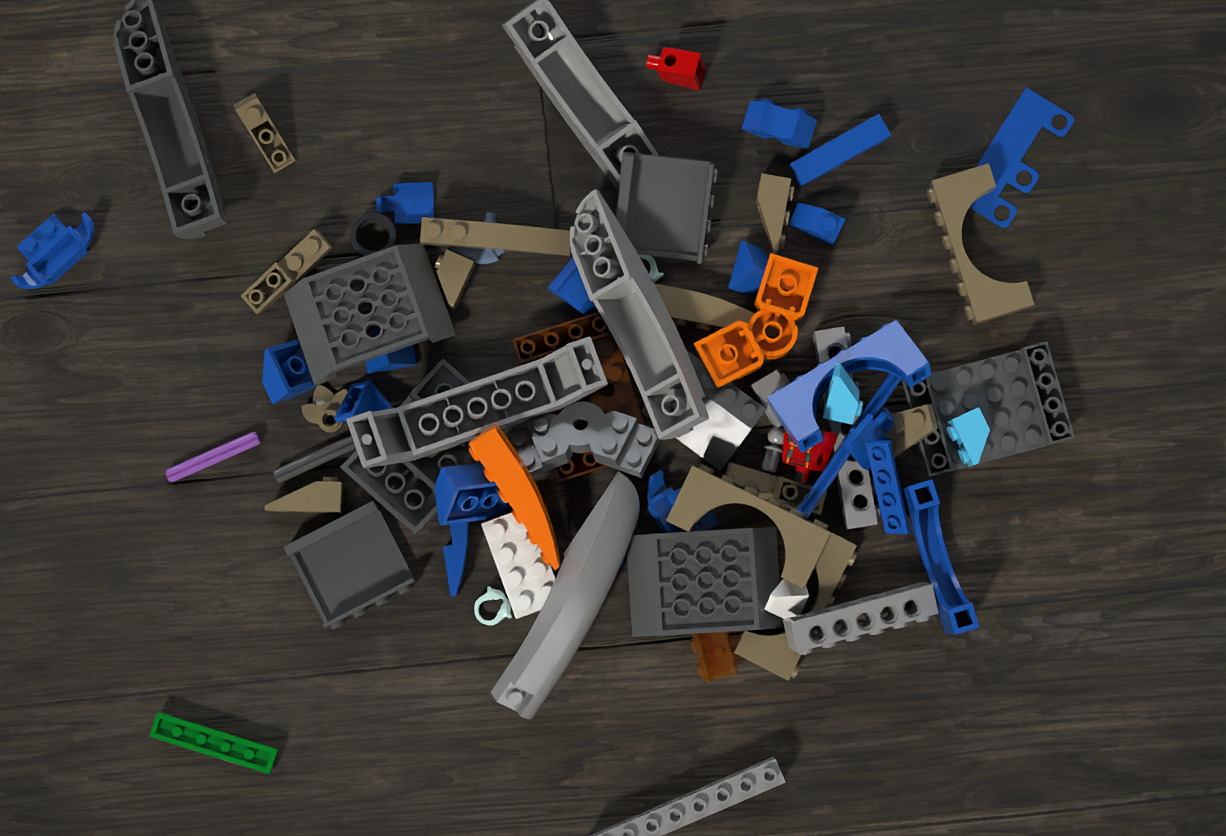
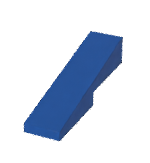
[789,114,891,186]

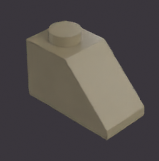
[435,250,476,310]

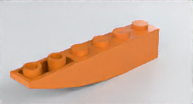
[469,423,561,570]

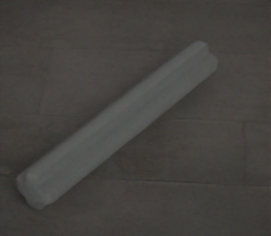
[273,435,356,483]

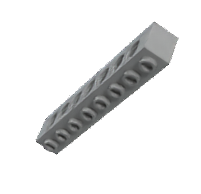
[812,327,881,530]
[589,757,786,836]

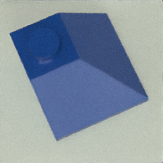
[262,339,325,404]

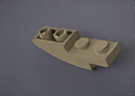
[241,229,333,314]
[726,463,827,515]

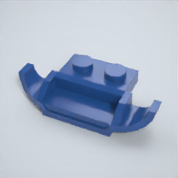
[10,212,94,289]
[647,470,719,533]

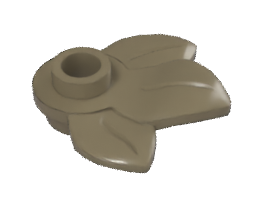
[301,385,348,433]

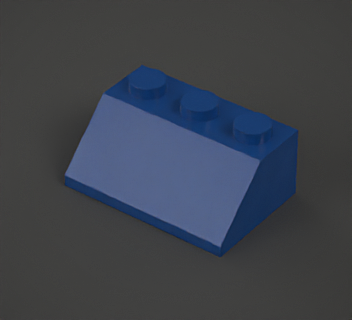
[434,463,509,525]

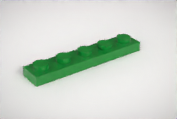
[149,712,279,774]

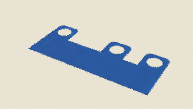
[969,87,1074,228]

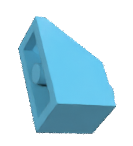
[823,363,863,425]

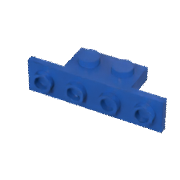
[865,441,910,534]

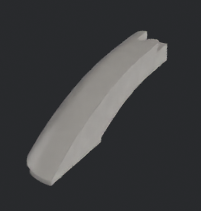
[502,0,659,191]
[570,189,709,440]
[491,471,640,719]

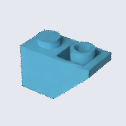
[947,407,990,467]

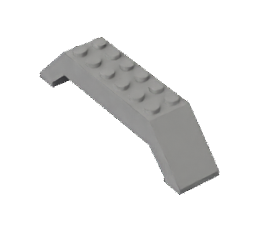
[346,336,608,469]

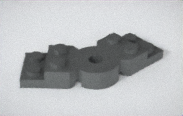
[506,402,660,478]

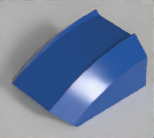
[548,258,597,317]

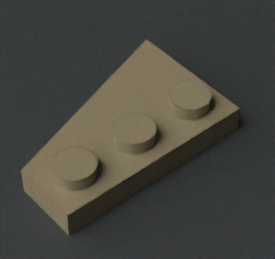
[873,404,938,458]

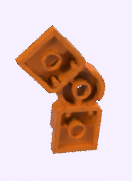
[693,253,818,389]

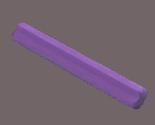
[165,432,260,482]

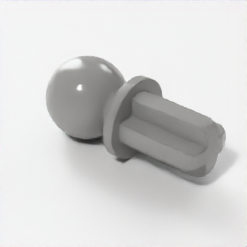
[762,427,784,472]

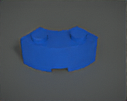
[742,98,817,148]

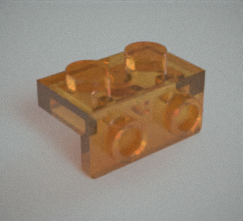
[690,632,739,683]

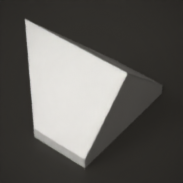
[765,579,809,619]

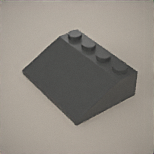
[641,350,766,471]

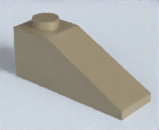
[265,477,345,513]

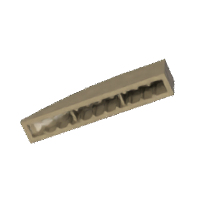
[420,217,570,256]

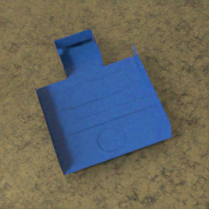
[376,182,434,224]
[843,408,894,470]

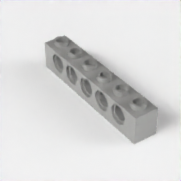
[783,582,939,655]

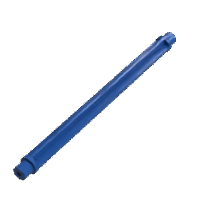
[796,373,901,520]

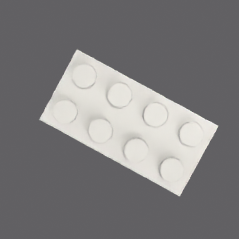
[481,513,556,619]

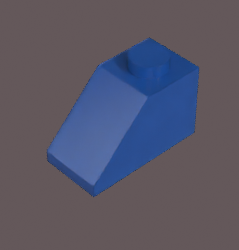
[788,203,845,246]

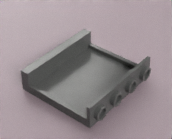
[615,152,717,264]
[283,501,417,630]

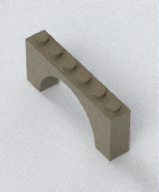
[927,163,1035,325]
[666,463,832,588]
[733,519,858,681]

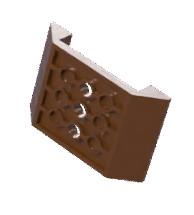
[512,312,645,483]

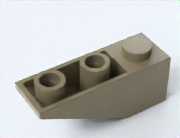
[234,93,295,173]
[756,173,794,255]

